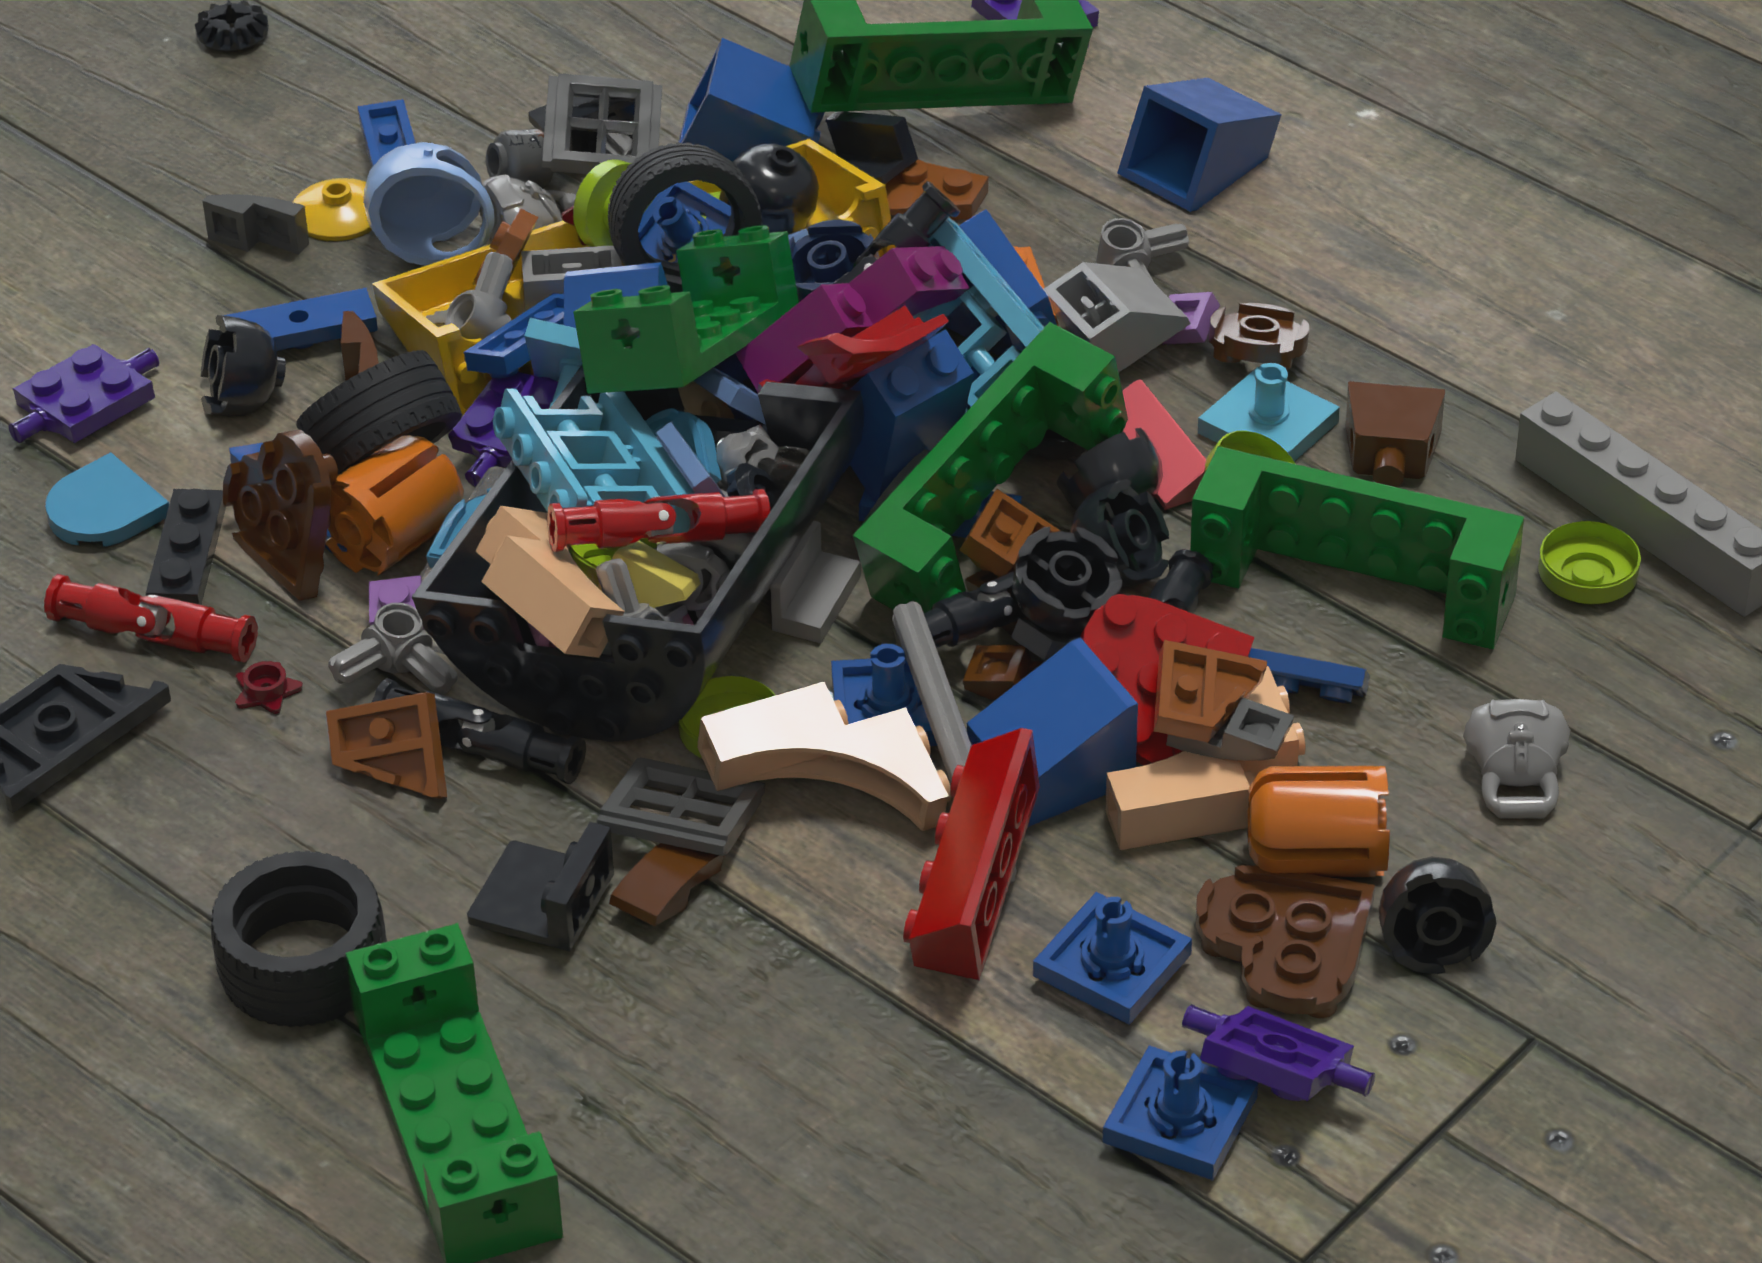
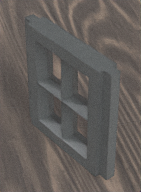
[542,73,662,174]
[596,757,765,856]

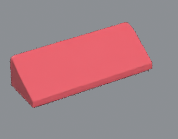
[1122,379,1206,510]

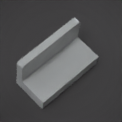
[770,521,861,643]

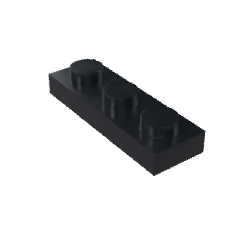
[146,488,226,605]

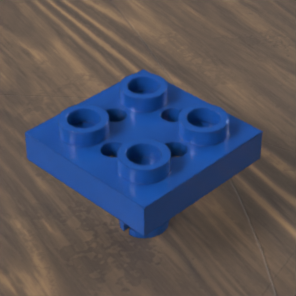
[638,182,731,263]
[831,643,937,746]
[1033,892,1192,1025]
[1102,1045,1258,1180]

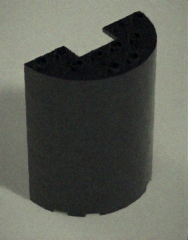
[412,365,864,742]

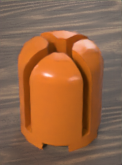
[325,435,464,576]
[1247,766,1390,877]

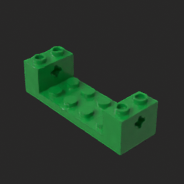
[789,0,1093,113]
[573,226,799,394]
[853,322,1128,613]
[1190,446,1524,650]
[346,923,563,1263]

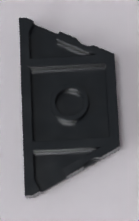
[0,664,171,813]

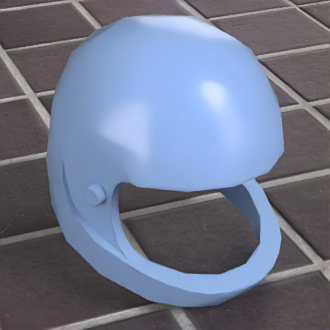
[364,142,495,266]

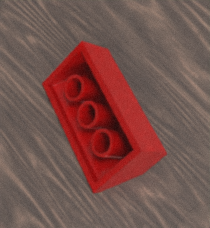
[903,728,1040,980]

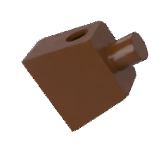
[1345,381,1445,487]

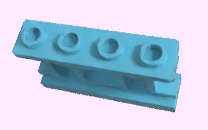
[913,218,1044,413]
[493,389,696,534]

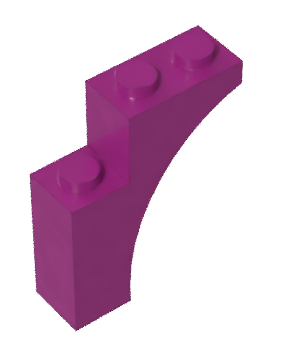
[736,246,970,392]

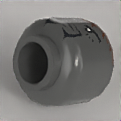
[486,129,555,189]

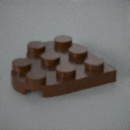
[223,429,338,601]
[1196,865,1375,1019]

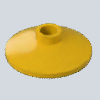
[293,178,372,241]

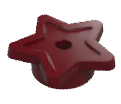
[235,661,303,714]

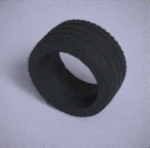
[608,142,763,293]
[296,350,462,476]
[211,851,387,1027]

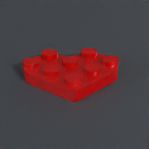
[1081,594,1255,766]

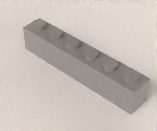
[1515,392,1762,617]

